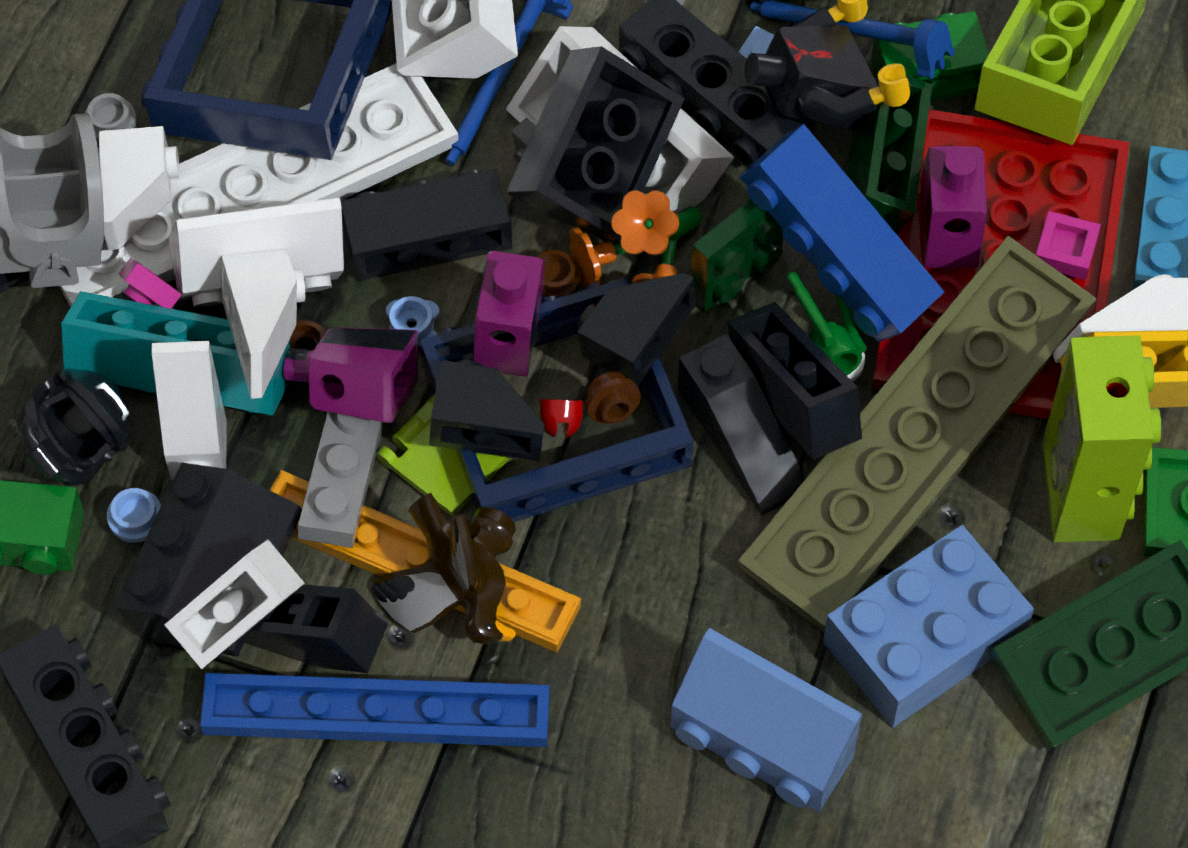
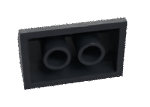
[506,46,685,241]
[114,463,302,657]

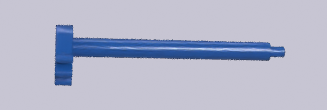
[445,0,573,166]
[751,1,955,79]

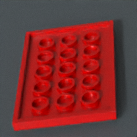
[872,109,1130,419]

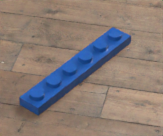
[200,673,550,747]

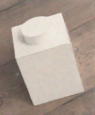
[99,126,180,250]
[165,540,305,669]

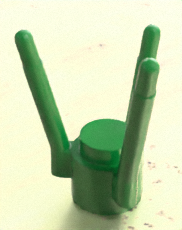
[787,272,867,375]

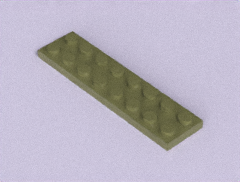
[738,236,1097,632]

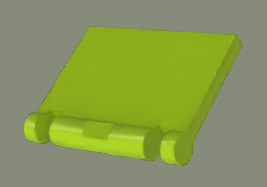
[376,394,511,517]

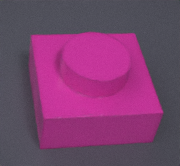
[1036,211,1101,280]
[118,257,182,309]

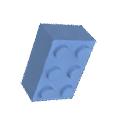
[823,525,1034,728]

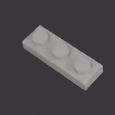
[298,412,384,548]

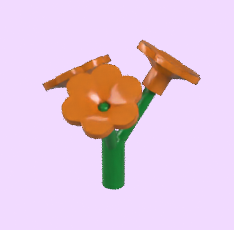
[569,190,702,287]

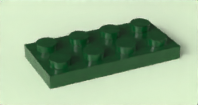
[988,540,1188,751]

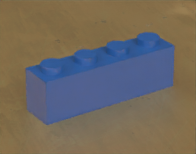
[739,124,944,343]

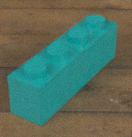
[61,291,289,416]

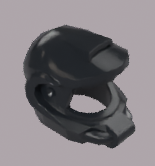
[16,369,131,487]

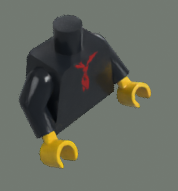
[744,0,910,130]

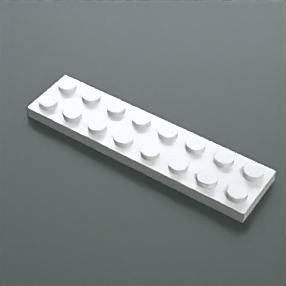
[59,63,459,307]

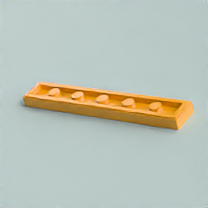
[270,470,581,653]

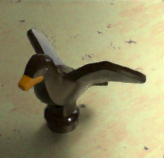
[372,493,516,644]

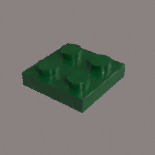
[691,199,783,313]

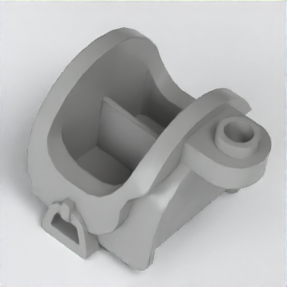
[0,113,104,288]

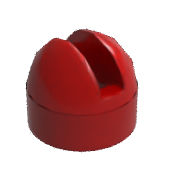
[538,399,584,438]

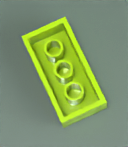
[974,0,1147,145]

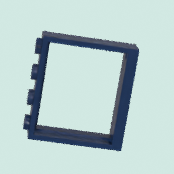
[141,0,392,160]
[420,277,694,522]

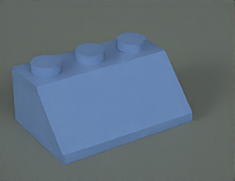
[670,628,862,812]

